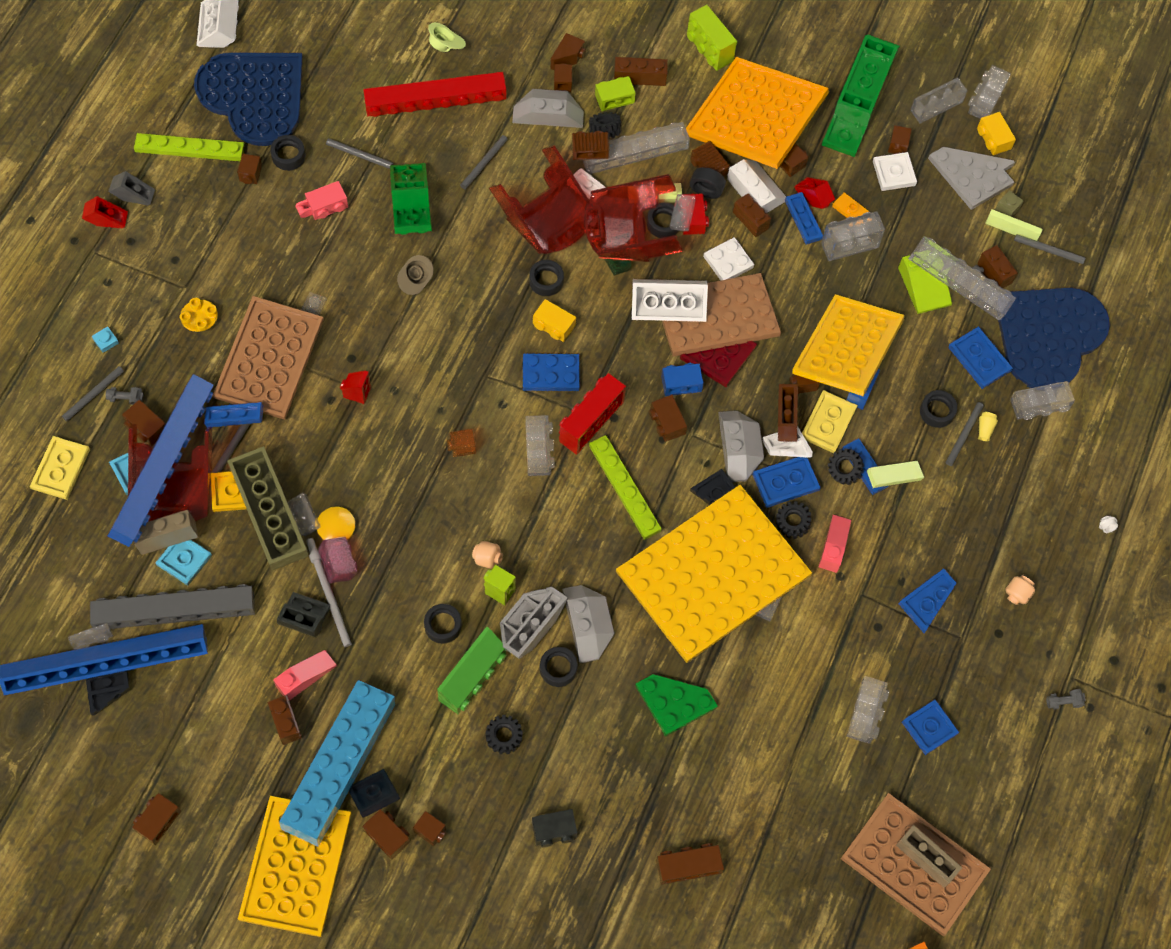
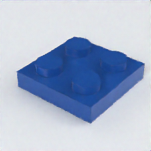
[902,700,959,755]

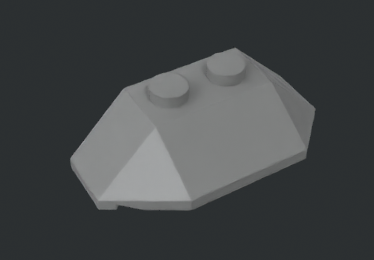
[512,89,584,128]
[718,411,764,482]
[562,585,614,664]
[500,587,568,659]

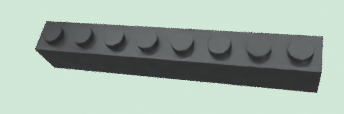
[90,584,255,631]

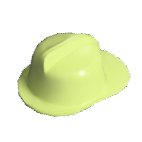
[428,22,466,52]

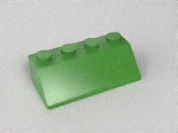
[437,627,507,714]

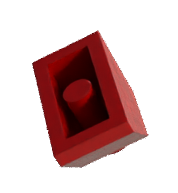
[794,177,835,209]
[82,196,128,228]
[340,371,371,404]

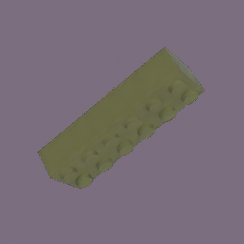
[227,446,309,571]

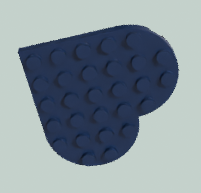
[194,53,303,146]
[993,288,1109,392]

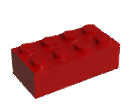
[559,373,626,455]

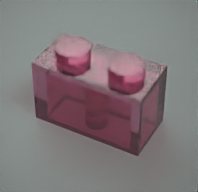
[318,536,357,583]

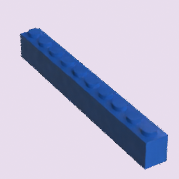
[108,374,213,547]
[0,624,208,695]

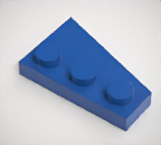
[899,569,956,633]

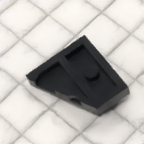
[86,670,130,716]

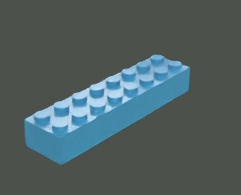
[279,680,395,847]

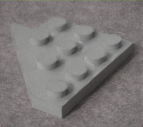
[928,147,1015,210]

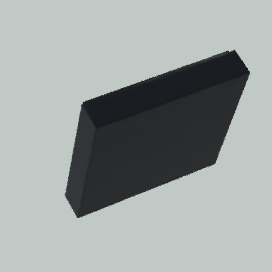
[349,769,400,818]

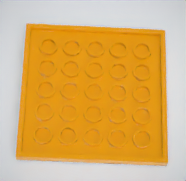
[684,57,829,169]

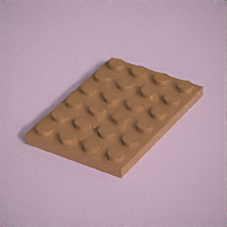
[662,273,781,357]
[212,296,324,420]
[841,793,991,937]

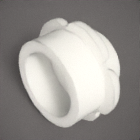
[1099,516,1118,533]

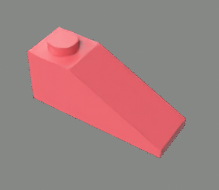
[818,515,851,573]
[273,650,337,701]

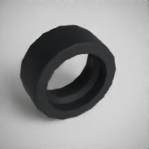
[270,135,306,171]
[690,167,726,199]
[647,202,682,239]
[529,260,564,296]
[920,390,957,428]
[424,604,462,644]
[539,647,578,687]

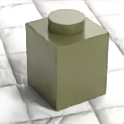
[995,190,1023,217]

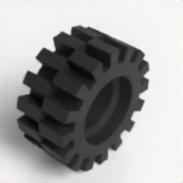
[589,112,622,140]
[828,448,864,485]
[776,501,811,539]
[486,715,522,755]

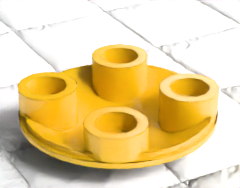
[180,298,218,332]
[316,507,355,543]

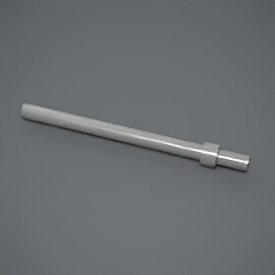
[306,538,352,647]

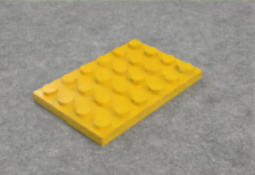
[793,294,904,396]
[238,796,351,937]

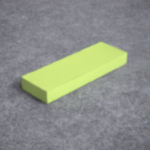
[985,209,1042,241]
[867,461,924,488]

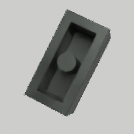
[532,809,577,847]

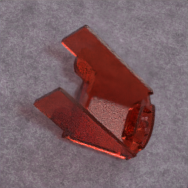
[489,146,597,254]
[584,174,683,262]
[128,424,212,522]

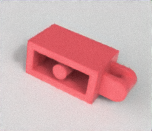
[295,181,348,220]

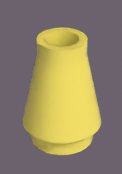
[978,412,998,441]

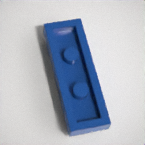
[785,192,823,245]
[204,402,263,427]
[842,438,888,495]

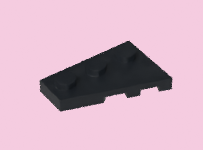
[690,469,736,505]

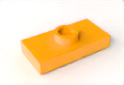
[832,192,872,228]

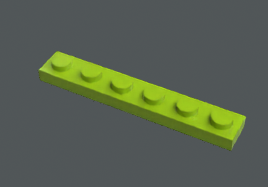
[134,133,245,161]
[589,435,662,540]

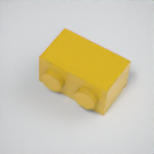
[977,112,1016,155]
[533,299,576,342]

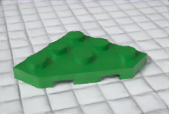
[635,674,718,737]

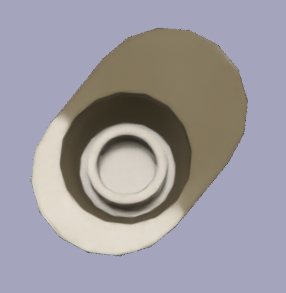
[397,255,433,295]

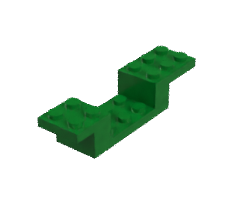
[822,34,900,157]

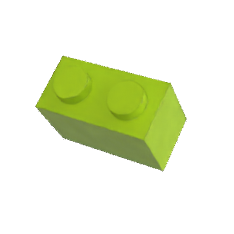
[595,76,636,111]
[484,565,516,606]

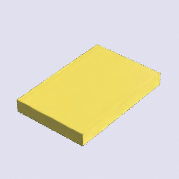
[802,390,857,453]
[30,436,90,500]

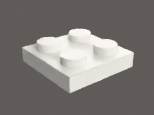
[873,152,917,191]
[703,237,754,281]

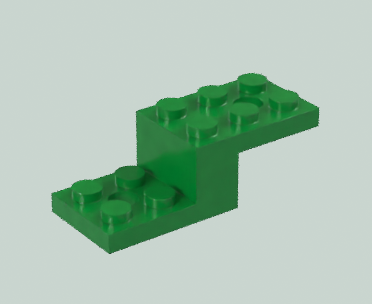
[390,163,432,235]

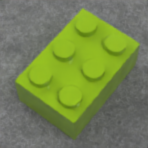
[687,5,737,71]

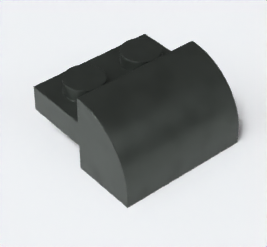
[277,592,330,637]

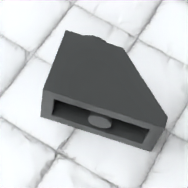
[108,171,155,205]

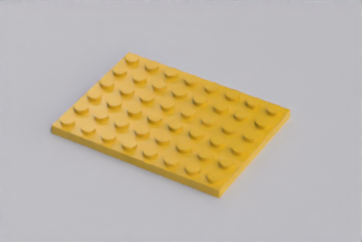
[616,485,812,663]

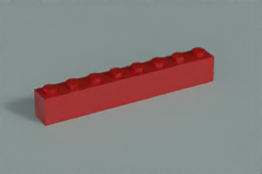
[363,72,506,117]

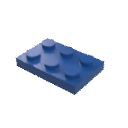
[948,326,1013,389]
[523,354,579,391]
[752,457,820,508]

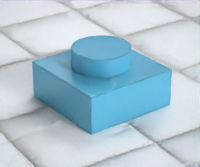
[92,326,119,353]

